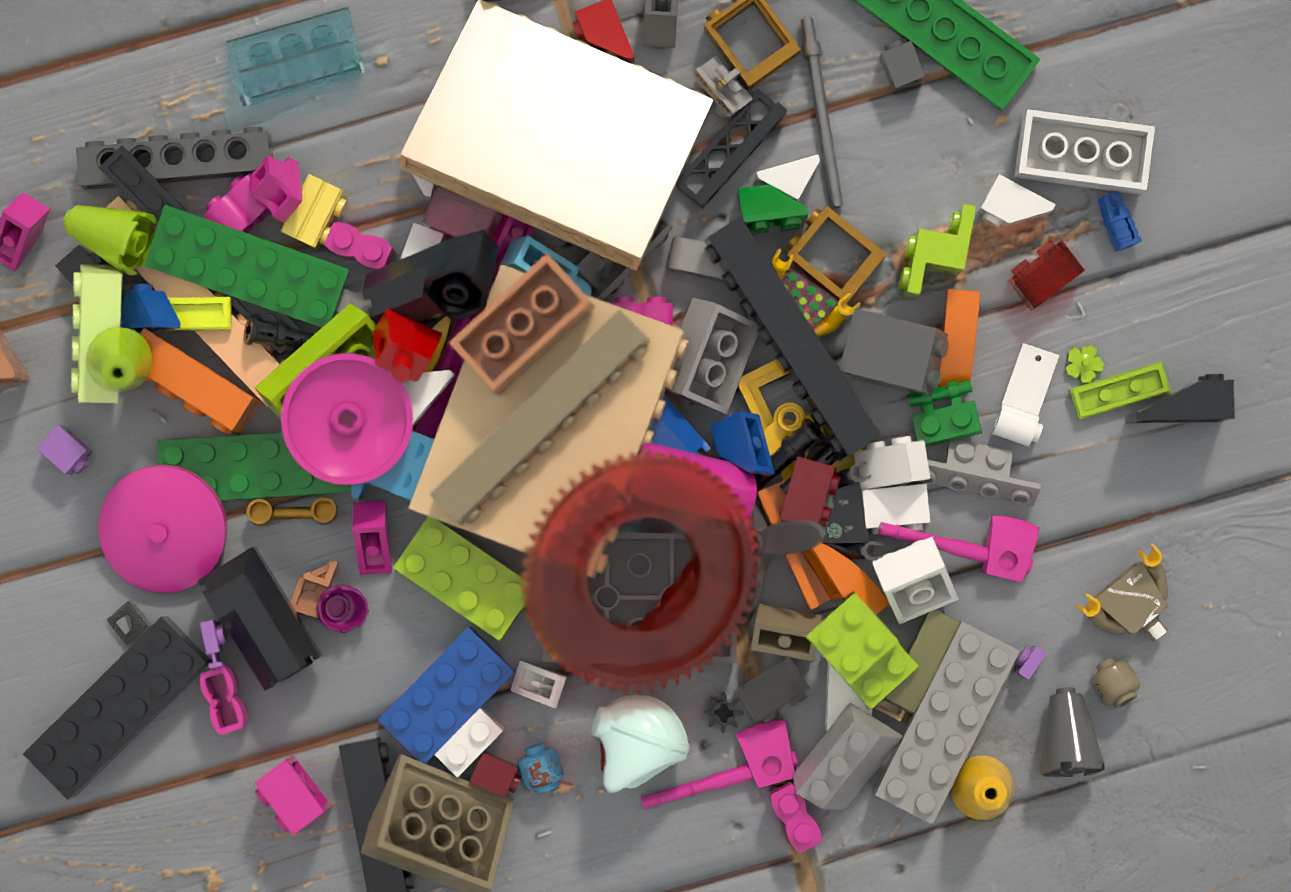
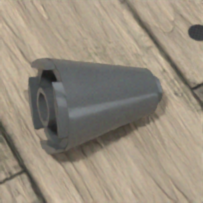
[1039,688,1105,777]

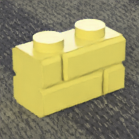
[281,174,348,251]

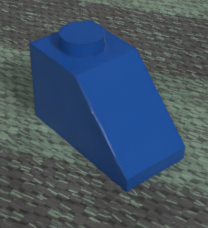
[120,284,180,331]
[711,411,775,476]

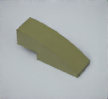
[885,609,960,715]

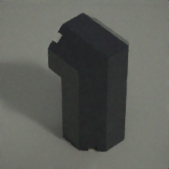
[362,230,499,324]
[197,546,323,691]

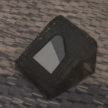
[107,600,152,645]

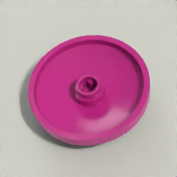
[281,354,413,485]
[98,464,228,593]

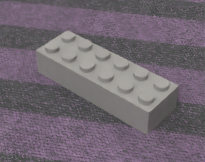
[872,621,1020,825]

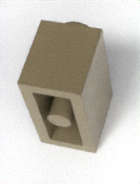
[751,604,822,662]

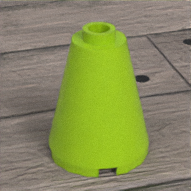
[63,205,158,275]
[86,328,152,392]

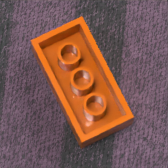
[140,328,262,435]

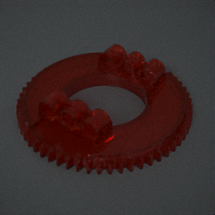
[521,451,761,693]

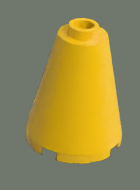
[950,755,1014,820]

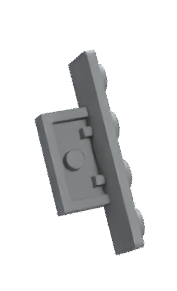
[918,439,1041,506]

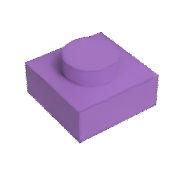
[1014,646,1047,680]

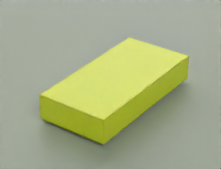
[166,297,232,331]

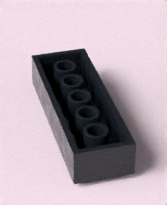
[23,616,212,800]

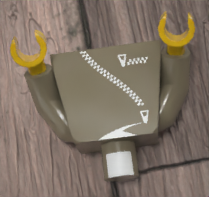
[1076,543,1168,642]

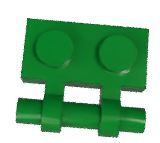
[907,380,983,447]

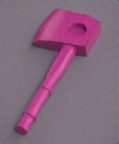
[878,515,1039,582]
[641,720,799,809]

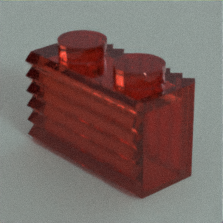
[1008,240,1085,311]

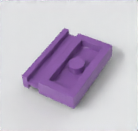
[200,620,228,669]

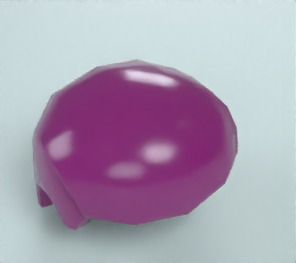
[316,584,369,633]

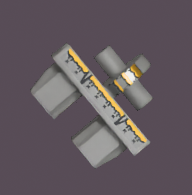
[692,55,753,118]

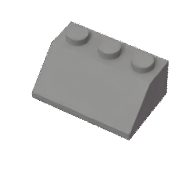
[793,703,903,810]

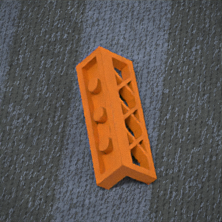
[757,479,831,610]

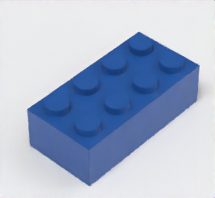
[378,626,516,764]

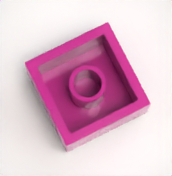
[254,755,332,835]

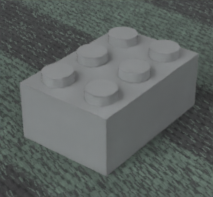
[665,297,760,415]

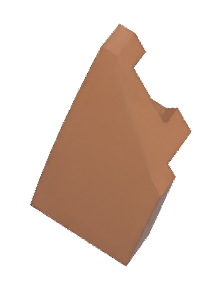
[290,560,338,620]

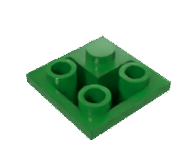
[737,185,808,235]

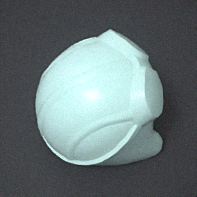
[591,695,690,792]

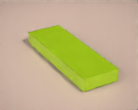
[1069,361,1171,420]

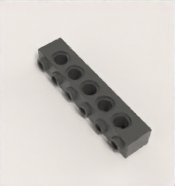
[76,127,273,190]

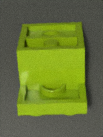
[898,204,976,300]
[806,593,919,710]

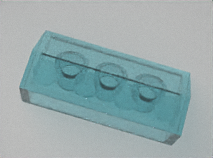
[226,7,366,107]

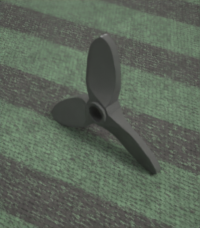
[725,502,826,624]

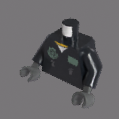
[822,461,884,561]

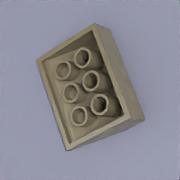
[361,755,514,892]

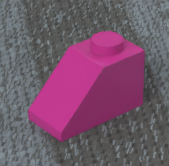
[0,192,50,271]
[352,500,392,575]

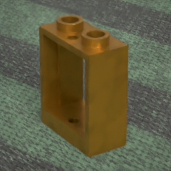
[704,0,801,91]
[785,206,887,304]

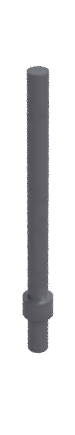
[801,17,843,208]

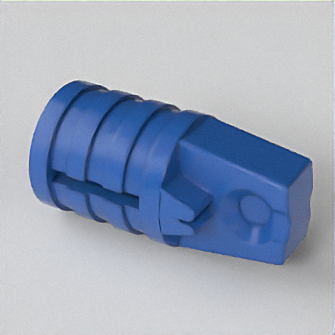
[1098,191,1142,252]

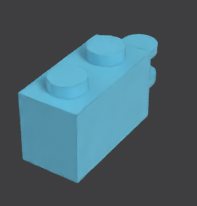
[499,235,591,296]

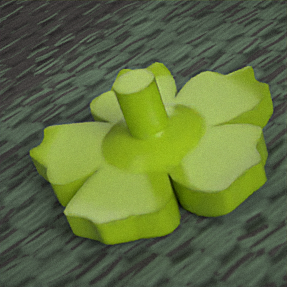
[1065,345,1105,383]

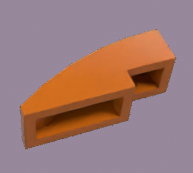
[938,289,980,387]
[802,543,890,615]

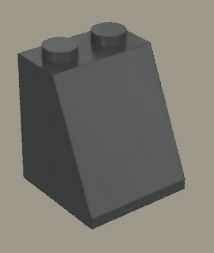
[839,308,948,397]

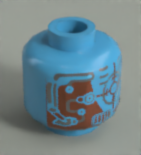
[517,743,564,794]

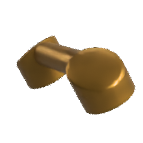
[246,497,337,526]

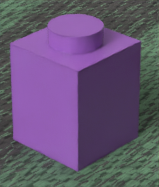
[36,425,93,475]

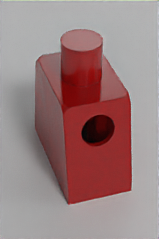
[372,308,442,382]

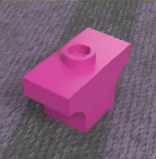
[250,155,302,223]

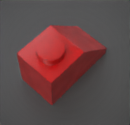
[572,0,635,64]

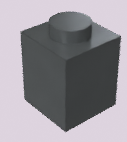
[879,40,925,93]

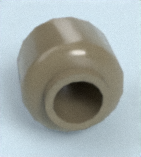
[1092,658,1140,708]

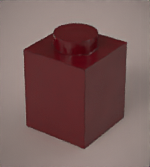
[469,750,521,798]

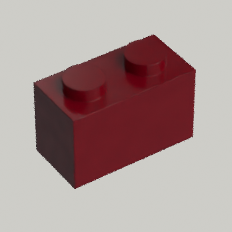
[780,457,841,527]

